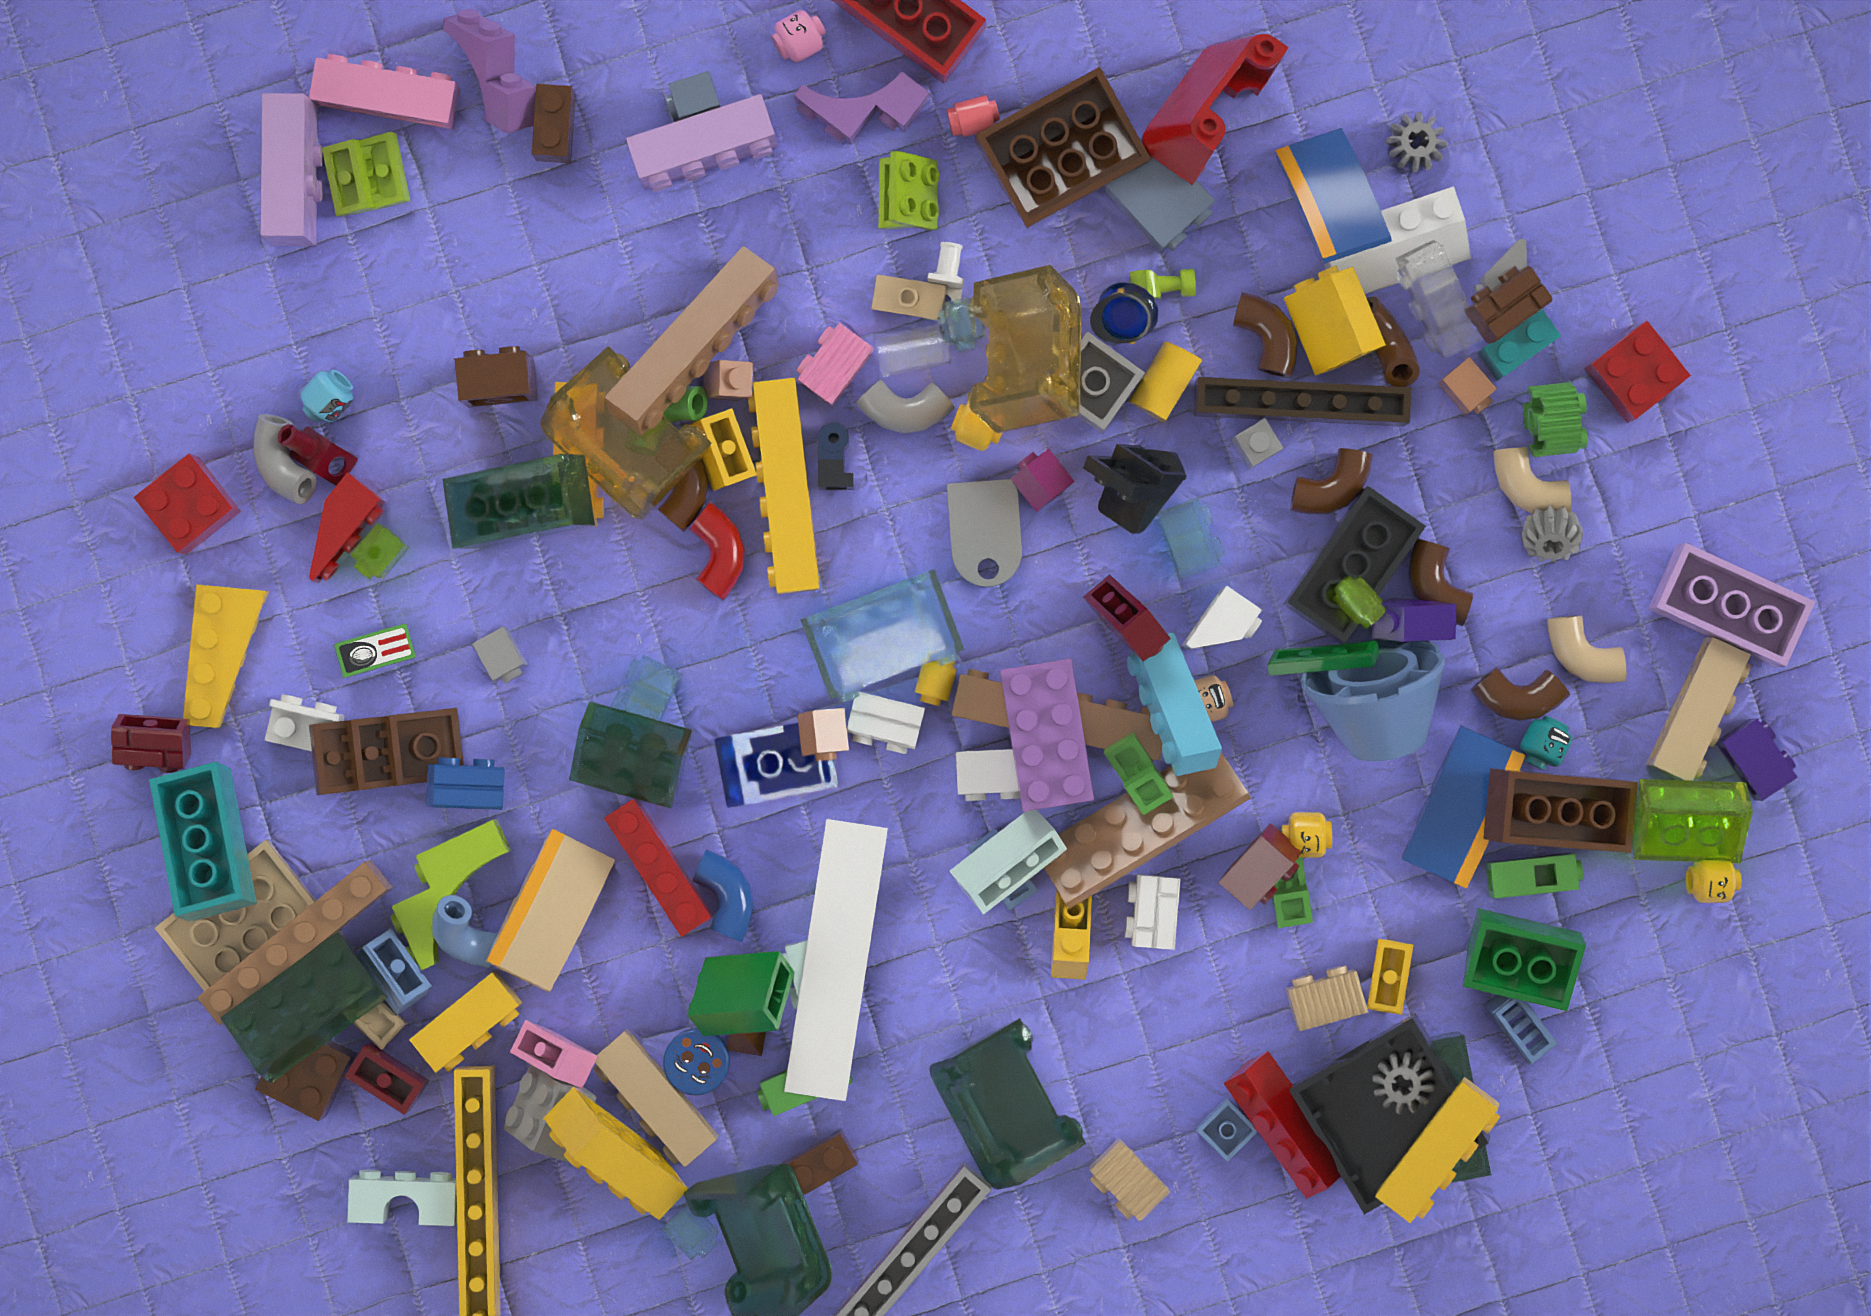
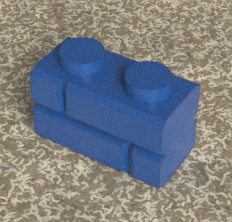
[426,757,505,810]

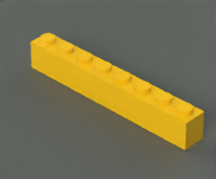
[454,1065,501,1316]

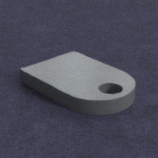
[947,479,1022,587]

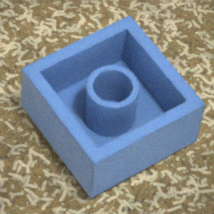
[1195,1097,1258,1162]

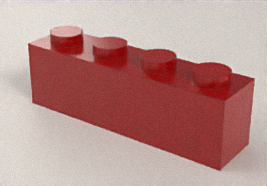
[604,798,714,937]
[1223,1051,1341,1199]

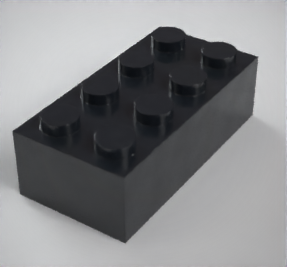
[1283,486,1426,644]

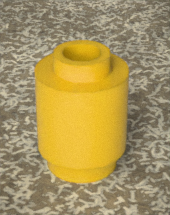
[914,652,957,707]

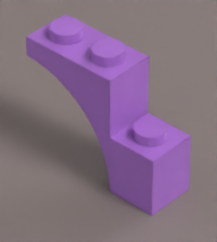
[444,9,536,133]
[794,71,930,144]

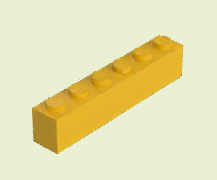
[748,378,820,595]

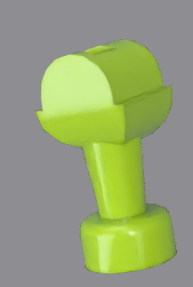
[1129,268,1196,301]

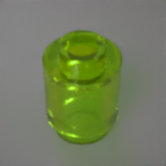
[1333,575,1386,629]

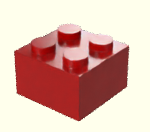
[1584,320,1691,423]
[133,453,241,555]

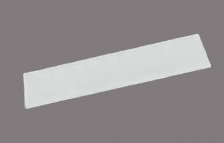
[784,819,888,1101]

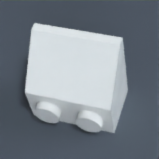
[1181,586,1262,650]

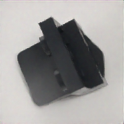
[1083,444,1187,534]

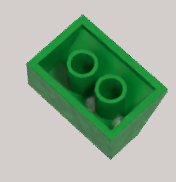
[1463,908,1586,1011]

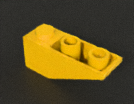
[1051,889,1092,980]

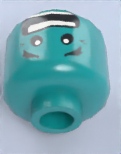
[1520,715,1573,771]

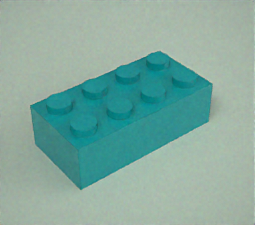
[149,761,257,922]

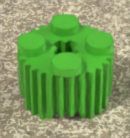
[1522,382,1588,457]

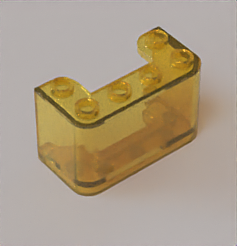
[967,265,1081,433]

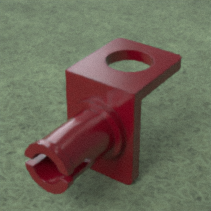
[277,424,358,486]

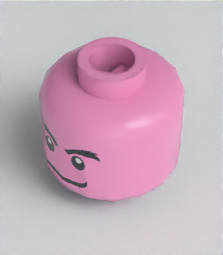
[771,10,826,63]

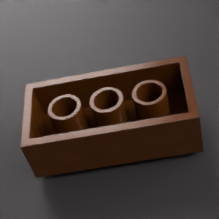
[1483,768,1638,853]

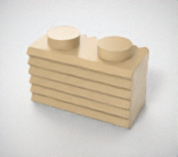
[1285,965,1368,1031]
[1089,1138,1170,1221]

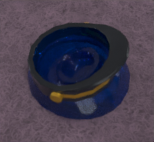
[1090,282,1158,344]

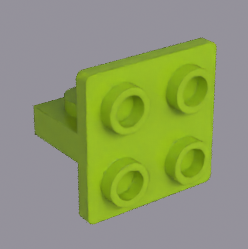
[878,151,940,231]

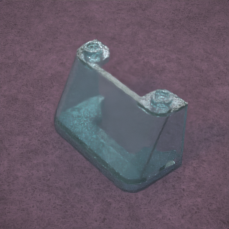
[800,569,965,703]

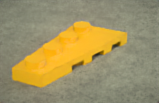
[183,584,269,728]

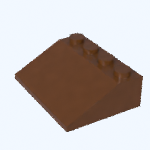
[975,67,1151,228]

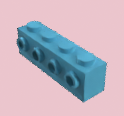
[1127,633,1222,776]

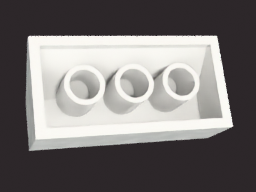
[1324,186,1471,294]

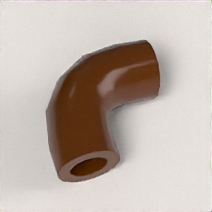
[1233,292,1298,378]
[1366,296,1420,387]
[654,433,708,532]
[1290,448,1373,514]
[1409,538,1473,626]
[1471,667,1570,721]

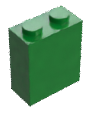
[687,951,795,1036]

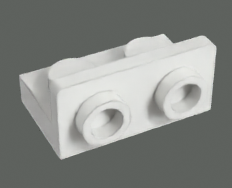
[265,694,345,751]

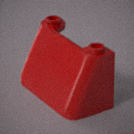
[1142,34,1289,185]

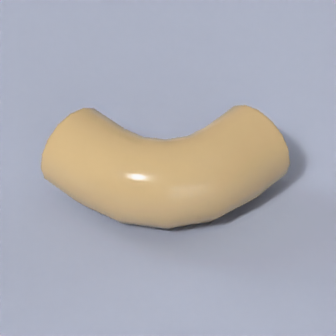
[1493,447,1572,514]
[1547,615,1627,683]

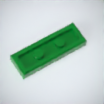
[1267,641,1379,676]

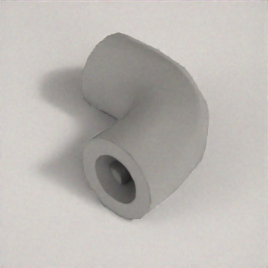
[856,380,955,433]
[253,414,317,504]

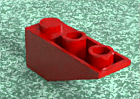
[309,472,386,583]

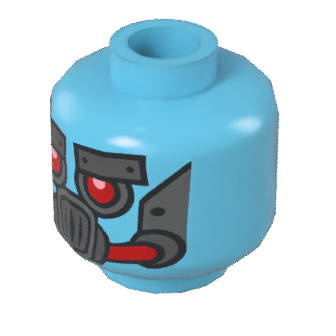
[300,370,353,422]

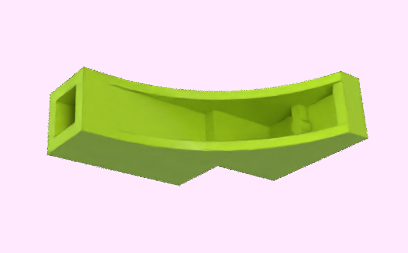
[390,819,512,971]

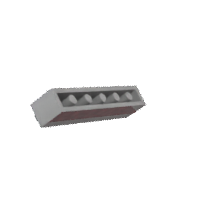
[832,1162,991,1316]

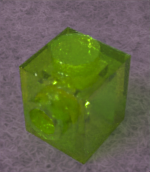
[351,523,410,579]

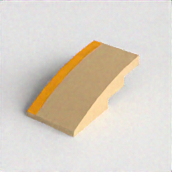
[485,828,615,993]

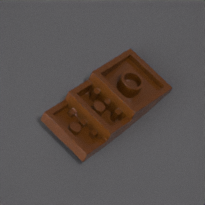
[309,708,464,795]

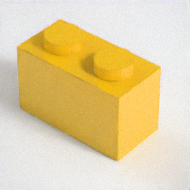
[688,408,757,491]

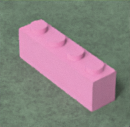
[309,54,460,129]

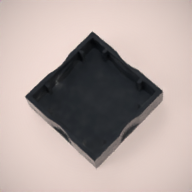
[1289,1013,1491,1215]

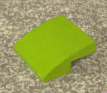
[322,132,411,217]

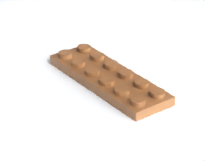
[1044,752,1251,909]

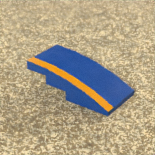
[1275,128,1392,264]
[1402,725,1526,889]

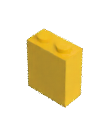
[1283,265,1386,376]

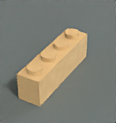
[1646,637,1751,783]
[593,1029,719,1168]

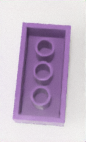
[1000,658,1094,812]

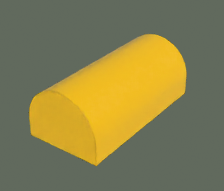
[1367,938,1414,1015]

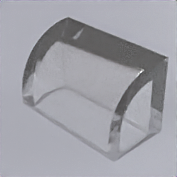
[874,322,951,377]

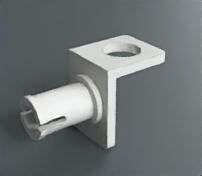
[924,242,963,324]

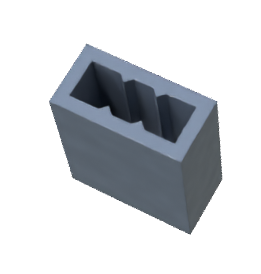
[1104,155,1215,253]

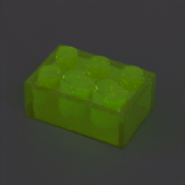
[1632,779,1753,863]

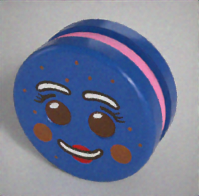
[663,1028,730,1095]

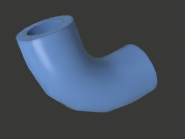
[431,895,497,968]

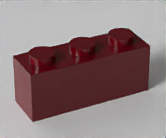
[1083,574,1171,662]

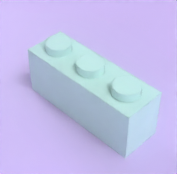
[950,810,1067,915]

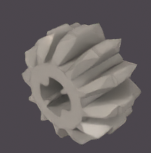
[1386,112,1447,173]
[1521,505,1583,564]
[1373,1052,1435,1114]

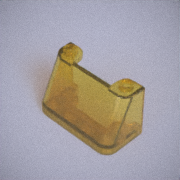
[540,346,712,519]

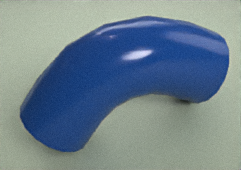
[692,849,754,942]

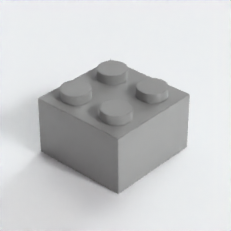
[1045,331,1145,434]
[503,1064,597,1163]

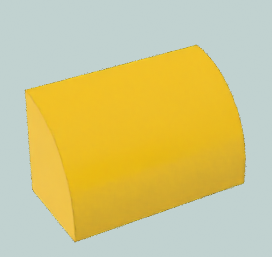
[1128,342,1202,423]

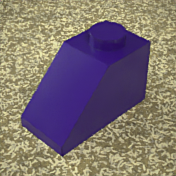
[1372,597,1456,642]

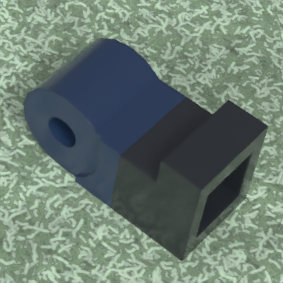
[818,422,854,490]

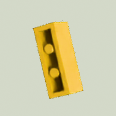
[409,970,523,1073]

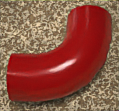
[689,502,745,601]

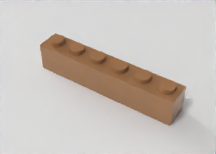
[604,246,779,436]
[951,669,1163,761]
[197,860,393,1025]

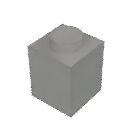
[1232,418,1283,470]
[472,627,528,684]

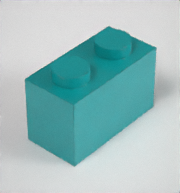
[1477,309,1561,381]

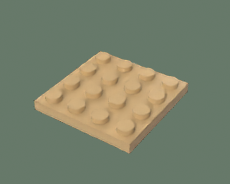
[154,839,355,1039]

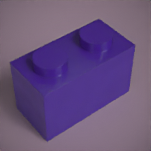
[1716,718,1798,801]

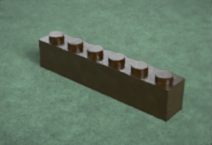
[1194,377,1412,427]

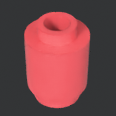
[946,95,1000,138]

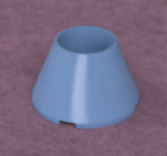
[1302,639,1445,761]

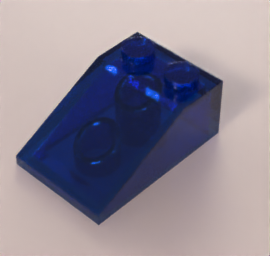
[714,723,839,808]

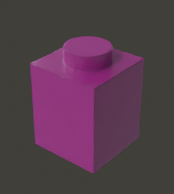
[1011,449,1075,512]

